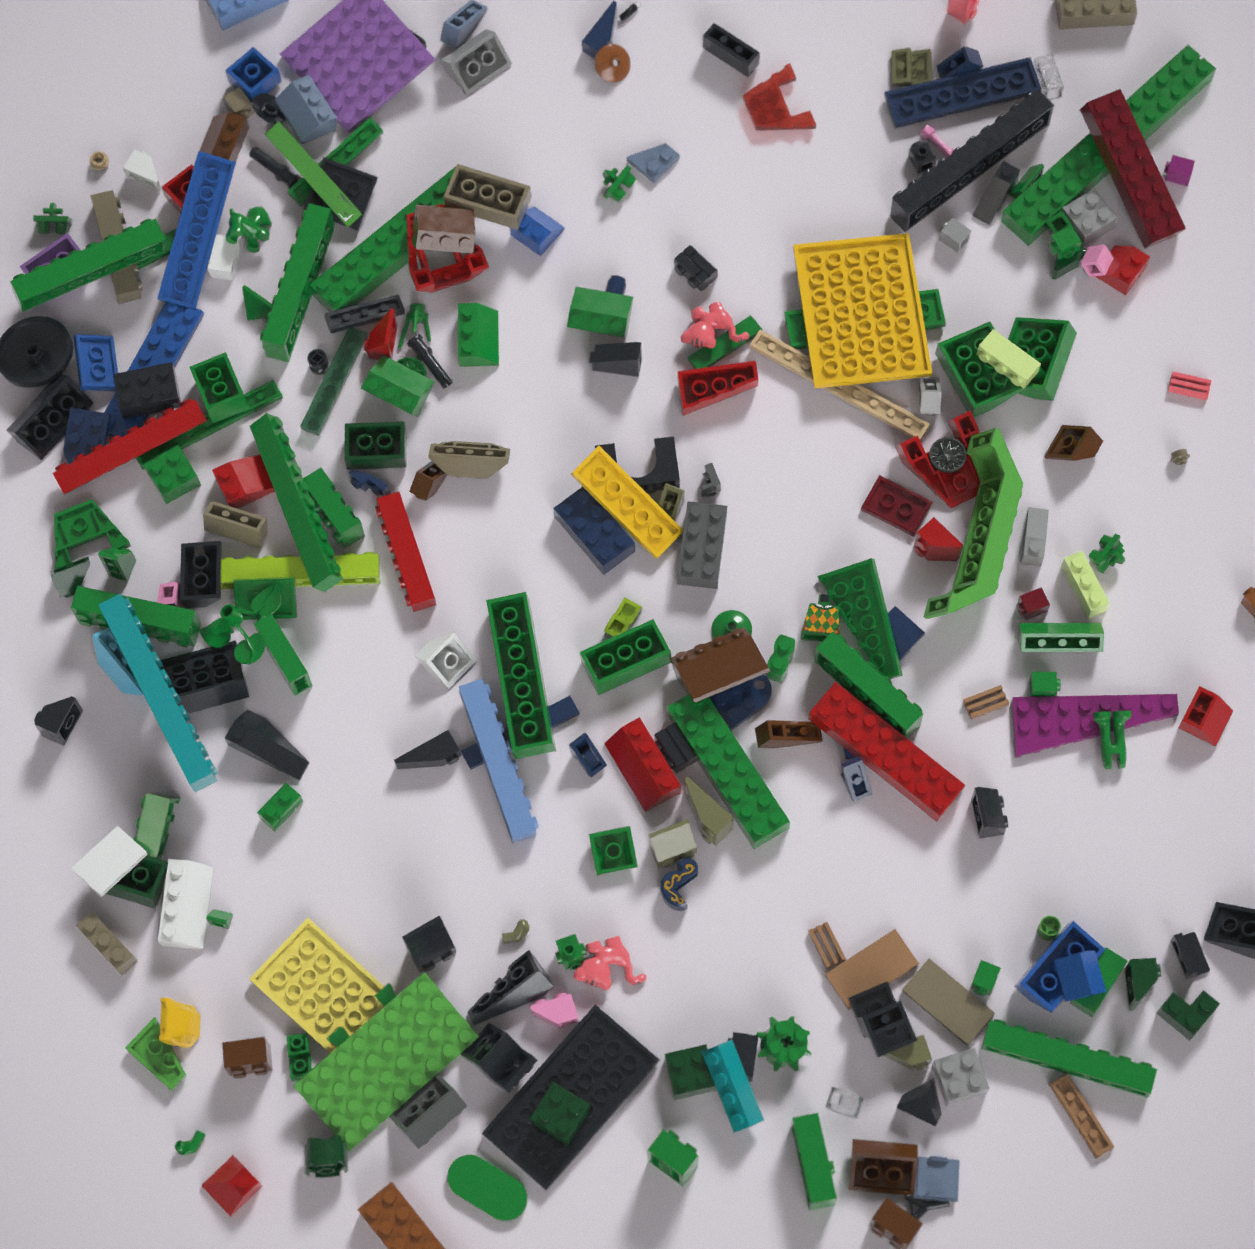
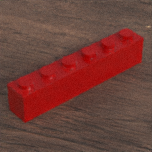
[375,492,436,612]

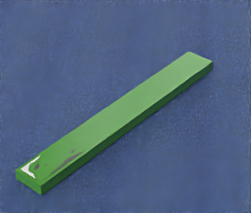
[265,121,362,227]

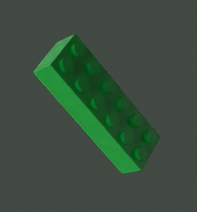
[71,586,201,648]
[814,631,923,739]

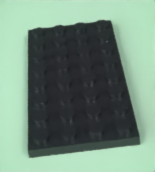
[482,1004,660,1191]

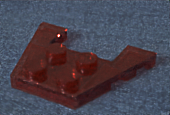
[743,63,816,131]

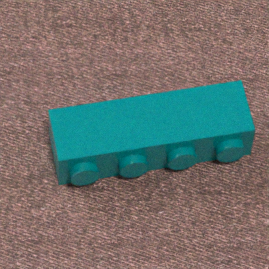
[702,1040,764,1133]

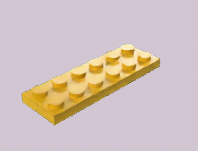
[571,446,684,559]

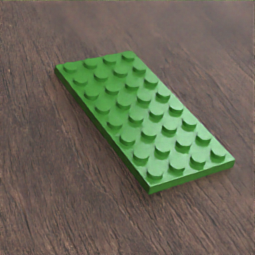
[293,972,479,1151]

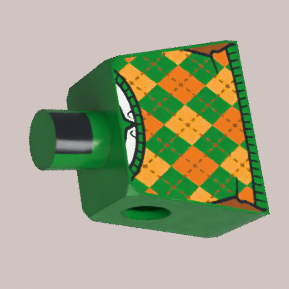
[801,594,840,642]

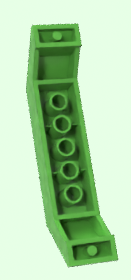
[923,428,1023,619]

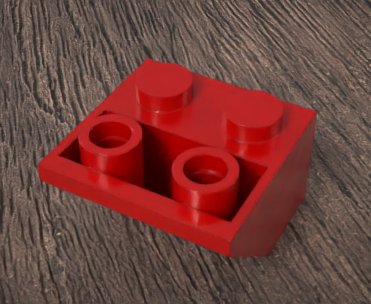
[1178,686,1233,747]

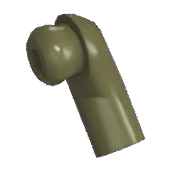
[502,919,530,944]

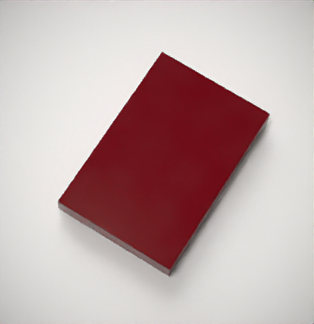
[861,475,933,537]

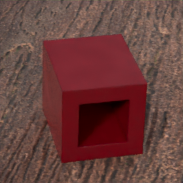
[1016,587,1050,620]

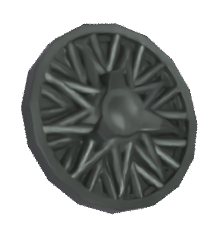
[929,437,967,473]

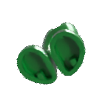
[1092,711,1132,769]

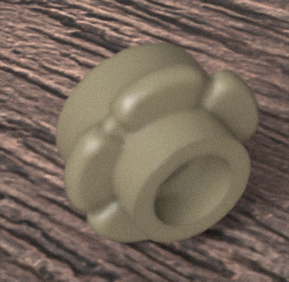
[1171,449,1190,465]

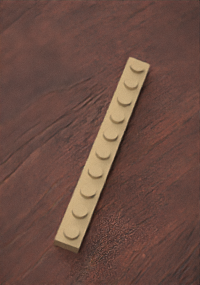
[750,330,930,441]

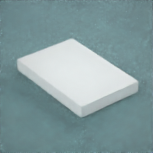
[71,826,148,897]

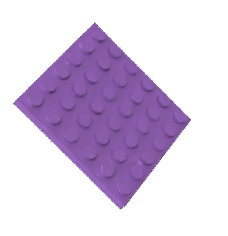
[280,0,436,134]

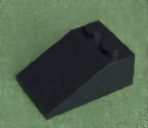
[1204,902,1255,959]
[402,916,456,973]

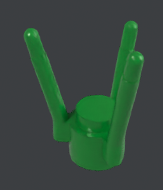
[398,303,431,350]

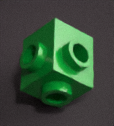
[555,934,587,970]

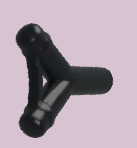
[905,1194,950,1220]

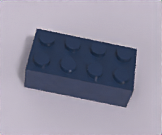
[553,486,635,575]

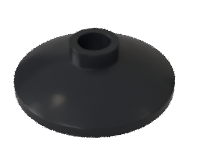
[252,94,286,124]

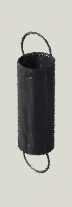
[616,1,641,21]

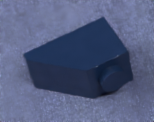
[936,46,984,79]

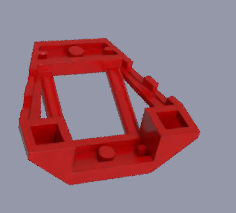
[406,204,489,293]

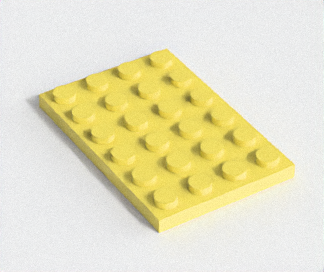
[249,918,384,1054]

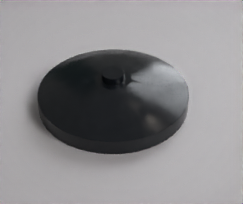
[0,316,73,388]

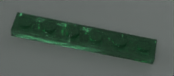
[300,328,368,436]

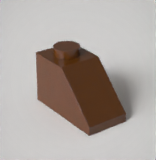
[409,461,447,501]

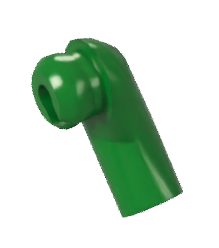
[174,1130,206,1155]

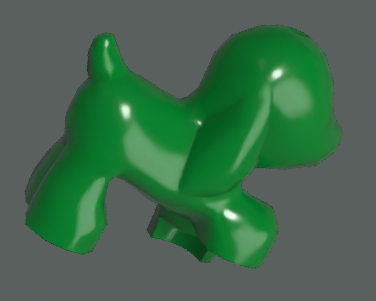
[226,206,272,253]

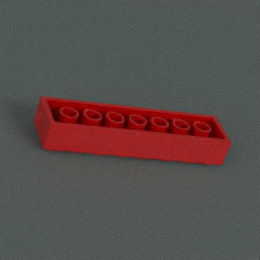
[807,682,966,822]

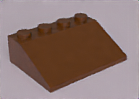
[670,627,770,703]

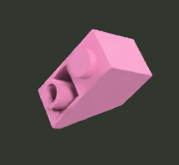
[530,993,579,1028]

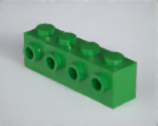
[1018,623,1104,652]

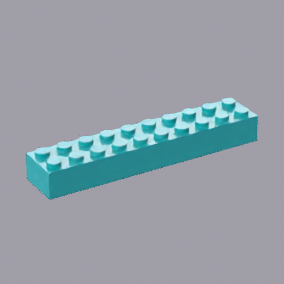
[98,593,218,793]

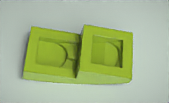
[604,597,643,637]

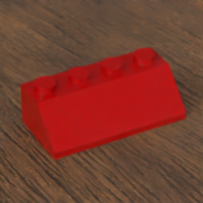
[604,717,681,813]

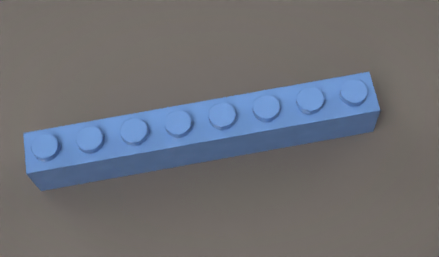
[459,679,539,843]

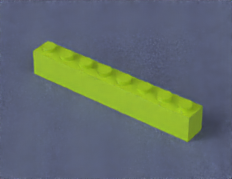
[221,552,380,589]

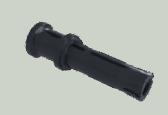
[249,147,301,189]
[407,334,453,389]

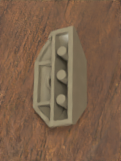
[428,441,510,479]

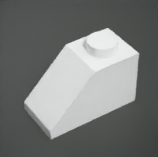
[123,150,161,192]

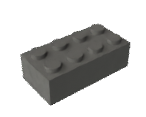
[678,501,727,589]

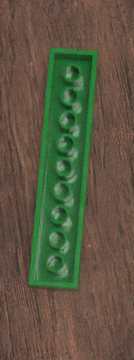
[309,166,456,312]

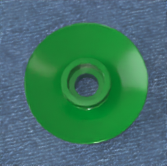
[712,610,752,638]

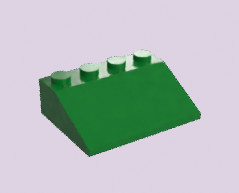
[1008,317,1077,401]
[935,321,1027,418]

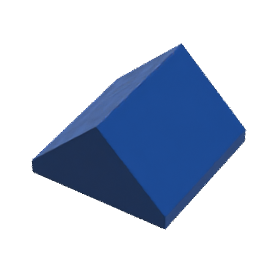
[1054,950,1106,1002]

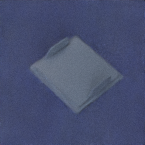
[914,1156,960,1202]

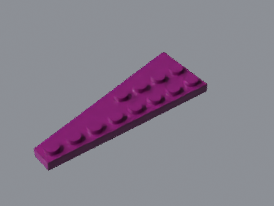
[1012,694,1179,758]

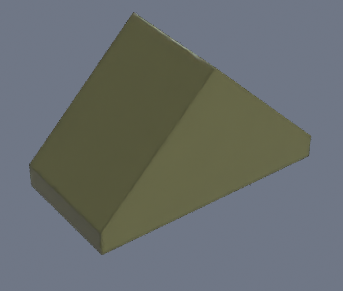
[659,483,685,521]

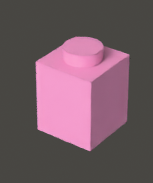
[1080,244,1114,277]

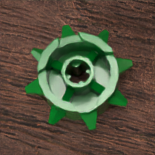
[756,1016,811,1072]

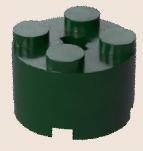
[304,1136,348,1178]

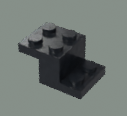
[847,982,918,1058]
[461,1023,538,1093]

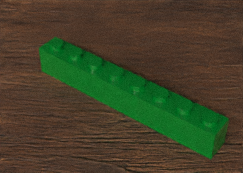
[981,1019,1157,1098]

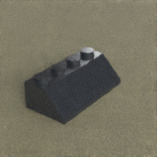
[6,374,94,460]

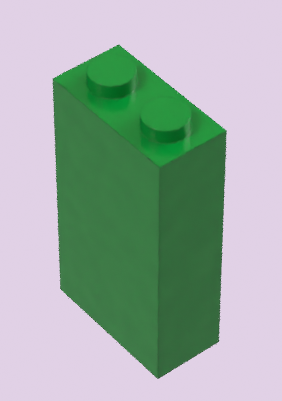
[254,614,313,696]

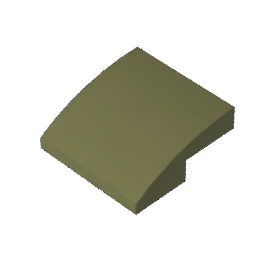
[892,48,933,87]

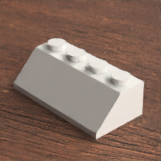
[158,859,214,950]

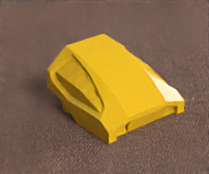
[159,997,201,1048]

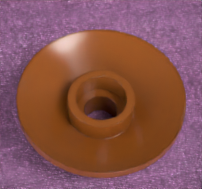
[595,44,631,83]

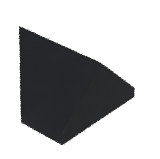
[896,1078,942,1127]

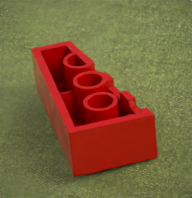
[677,361,759,416]

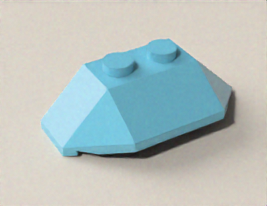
[92,628,143,696]

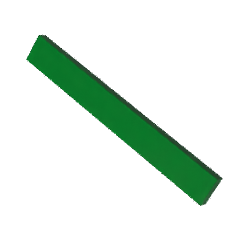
[136,380,283,470]

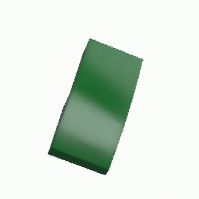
[286,1033,312,1082]

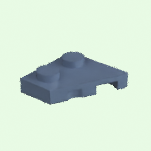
[627,143,680,183]

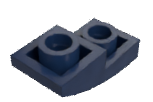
[349,470,390,497]

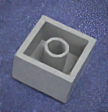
[1062,189,1117,247]
[932,1047,989,1106]

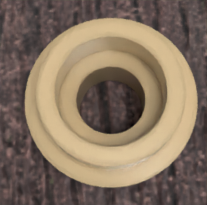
[90,151,109,170]

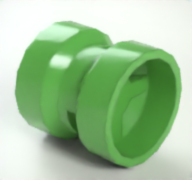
[1037,916,1061,941]

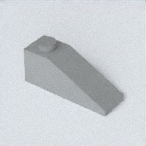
[1021,507,1049,567]

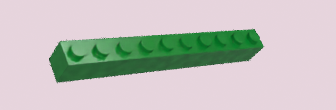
[249,413,343,592]

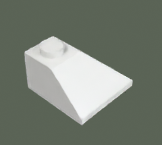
[415,632,477,689]

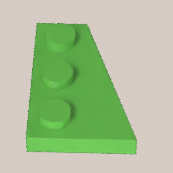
[125,1017,187,1091]

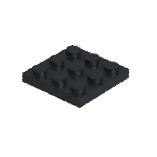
[304,157,378,231]

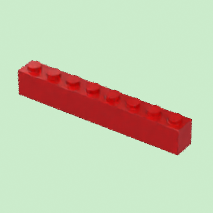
[53,398,207,495]

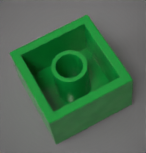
[143,445,201,505]

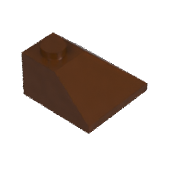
[1044,425,1103,461]

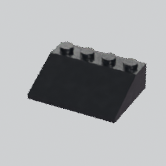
[160,640,250,713]

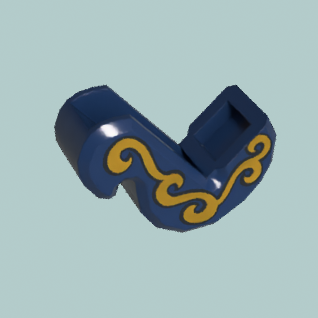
[660,858,698,911]

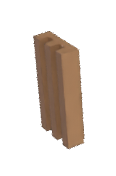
[963,685,1009,720]
[808,922,846,969]

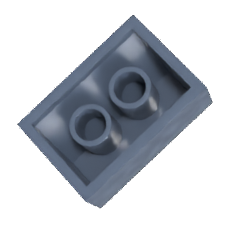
[275,75,337,144]

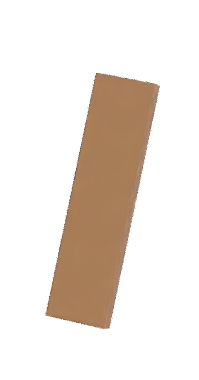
[1049,1073,1115,1159]

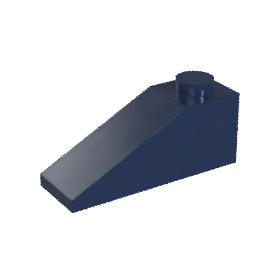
[582,1,617,59]

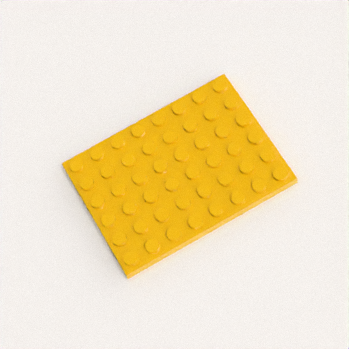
[793,233,932,389]

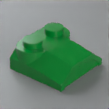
[589,826,638,875]

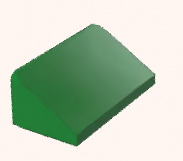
[1009,164,1044,199]

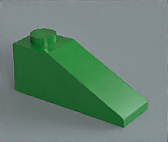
[98,548,136,582]

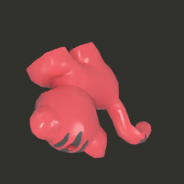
[681,302,749,349]
[574,936,646,990]

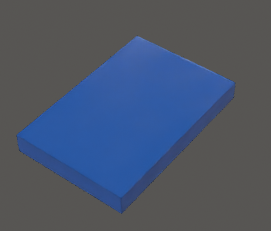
[73,334,118,392]

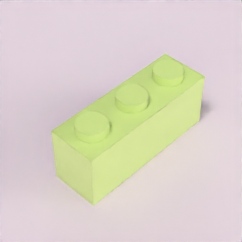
[977,329,1041,389]
[1061,551,1109,619]

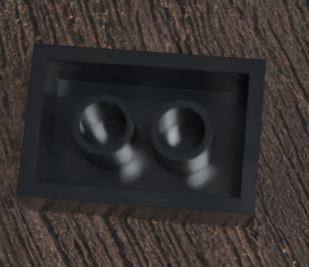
[113,362,181,419]

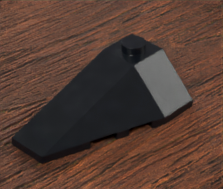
[225,709,309,781]
[468,950,554,1025]

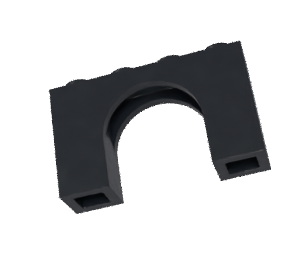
[595,436,680,494]

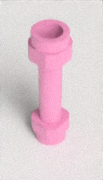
[920,125,954,158]

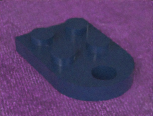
[63,408,111,464]
[709,674,772,731]

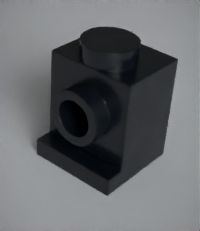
[908,141,937,174]

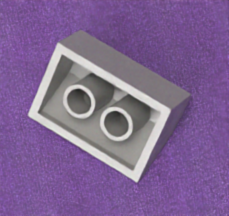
[441,29,512,95]

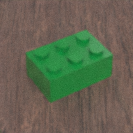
[189,352,250,423]
[647,1129,699,1187]

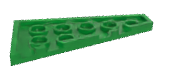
[817,558,903,680]

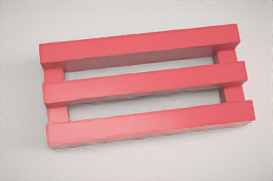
[1168,371,1212,400]

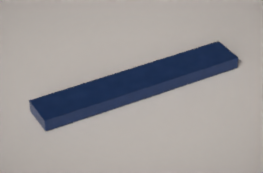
[461,696,580,770]

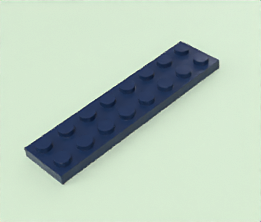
[884,57,1042,128]

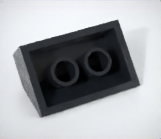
[180,541,222,609]

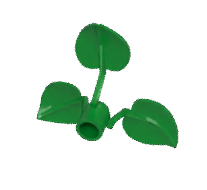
[199,583,281,665]

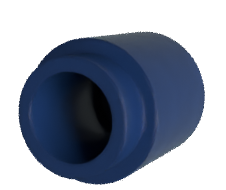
[605,275,626,295]

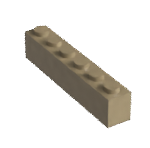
[90,190,144,304]

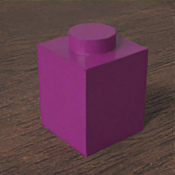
[1164,155,1195,186]

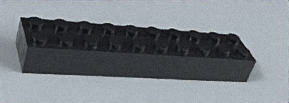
[890,89,1054,232]

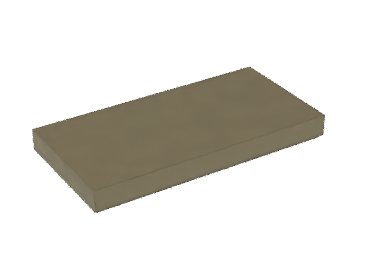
[902,958,995,1046]

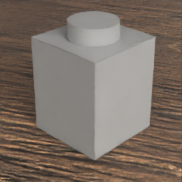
[939,218,971,253]

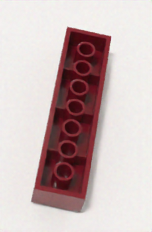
[1080,89,1186,249]

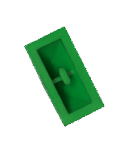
[242,285,273,321]

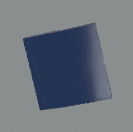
[888,606,925,662]

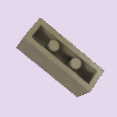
[203,501,268,548]
[76,911,137,975]

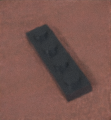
[324,294,405,334]

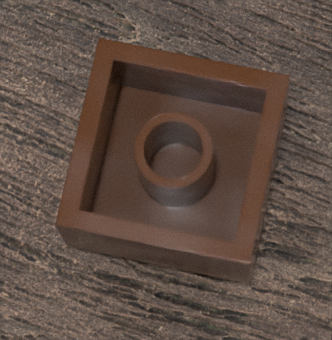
[222,1037,273,1079]
[869,1197,923,1249]

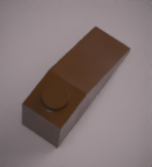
[755,720,823,748]

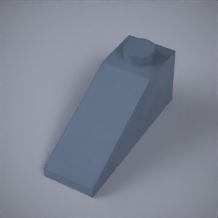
[440,0,488,49]

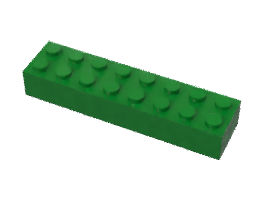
[260,204,335,362]
[10,218,166,312]
[486,592,556,759]
[667,695,790,849]

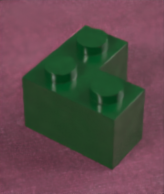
[1156,990,1220,1041]

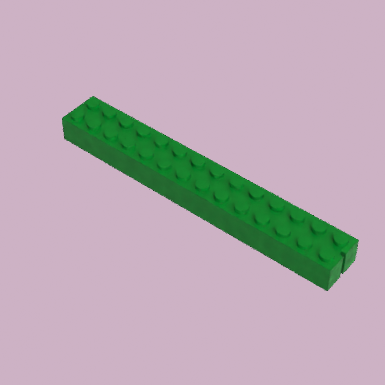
[1001,45,1216,246]

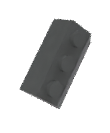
[389,1074,467,1149]

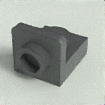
[700,463,721,497]

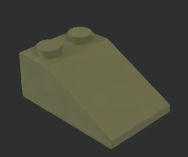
[684,776,734,846]

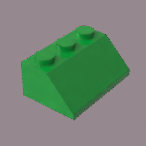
[567,286,634,338]
[458,303,499,367]
[361,355,435,417]

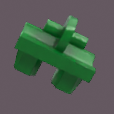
[602,165,636,202]
[33,203,72,234]
[1089,533,1125,573]

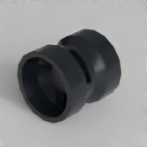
[307,349,329,375]

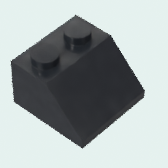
[34,696,83,746]
[971,787,1008,839]

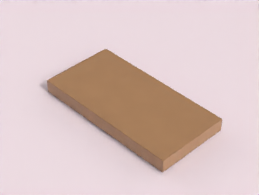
[825,929,919,1011]

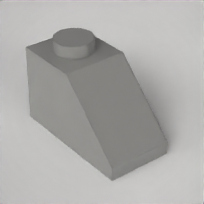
[919,377,942,416]

